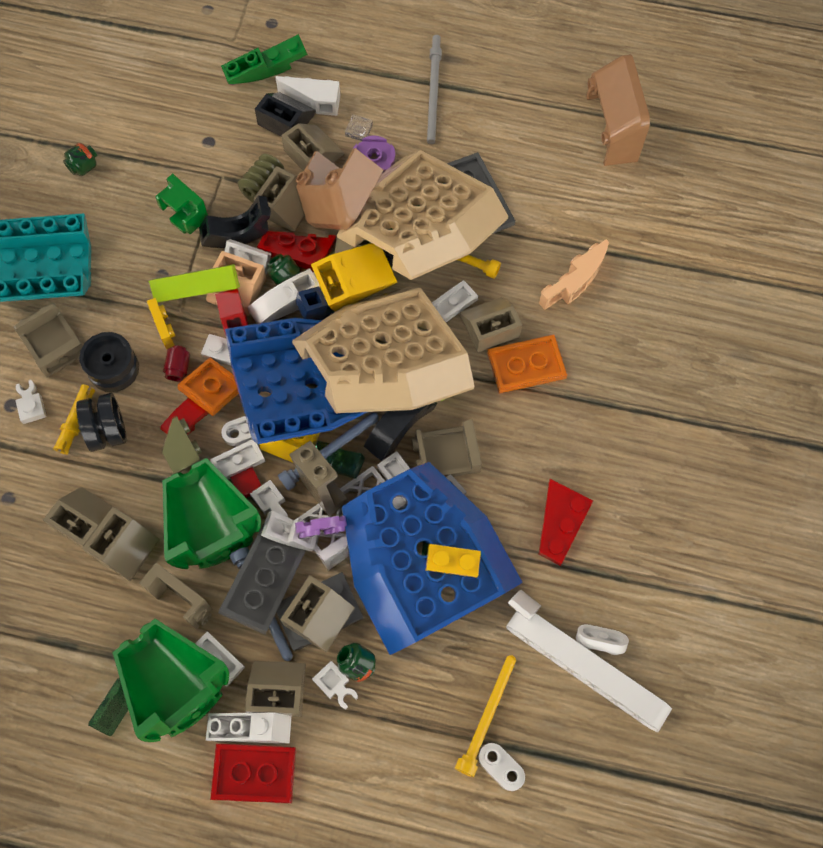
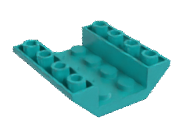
[0,213,91,302]

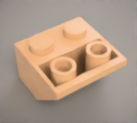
[206,251,267,316]

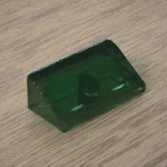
[88,678,128,736]

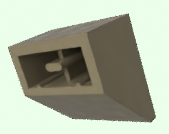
[281,123,344,171]
[253,166,305,232]
[460,297,522,353]
[43,487,113,548]
[82,507,160,581]
[280,575,355,652]
[245,661,306,717]

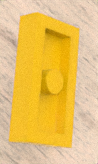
[147,298,176,349]
[425,544,481,578]

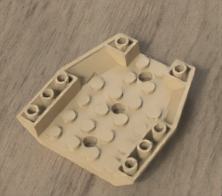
[337,150,508,280]
[292,287,475,413]

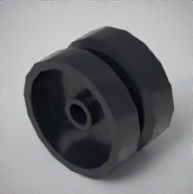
[79,332,139,392]
[76,393,127,452]

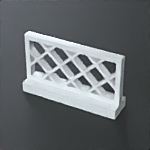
[298,466,406,571]

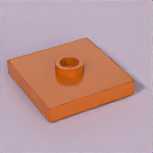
[178,357,239,416]

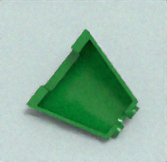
[162,458,261,569]
[112,619,229,742]

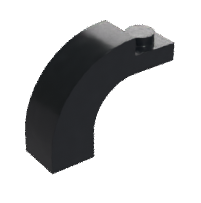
[199,195,271,248]
[363,402,437,461]

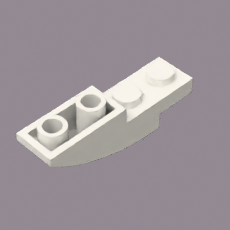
[248,269,323,324]

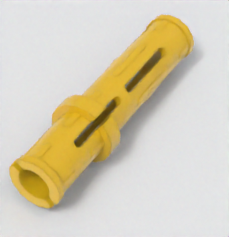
[53,384,96,455]

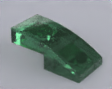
[315,441,365,479]

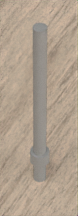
[427,35,442,144]

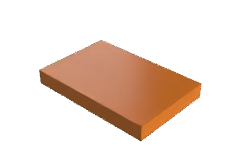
[487,335,567,394]

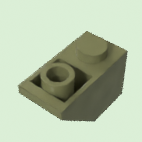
[162,416,202,474]

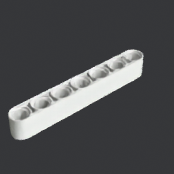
[506,611,672,732]

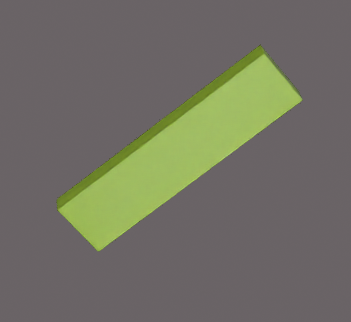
[149,264,240,302]

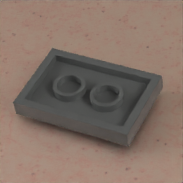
[276,572,364,652]

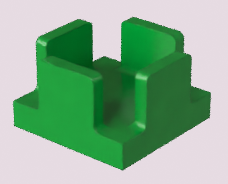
[155,174,208,234]

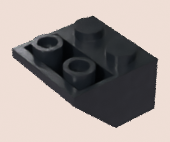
[254,92,316,136]

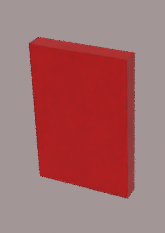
[210,744,296,804]

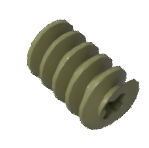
[238,154,284,202]

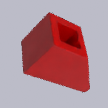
[215,288,249,336]

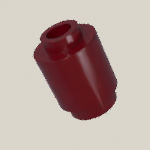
[163,345,190,382]

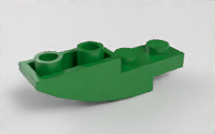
[221,34,308,84]

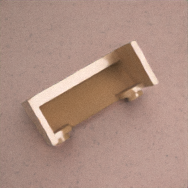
[586,54,650,166]
[296,148,383,230]

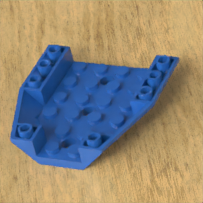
[225,318,367,444]
[342,462,523,655]

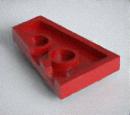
[538,479,593,566]

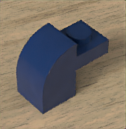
[296,286,335,320]

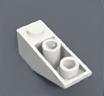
[276,76,340,116]
[206,713,292,743]

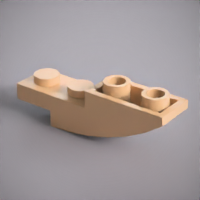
[539,239,609,310]

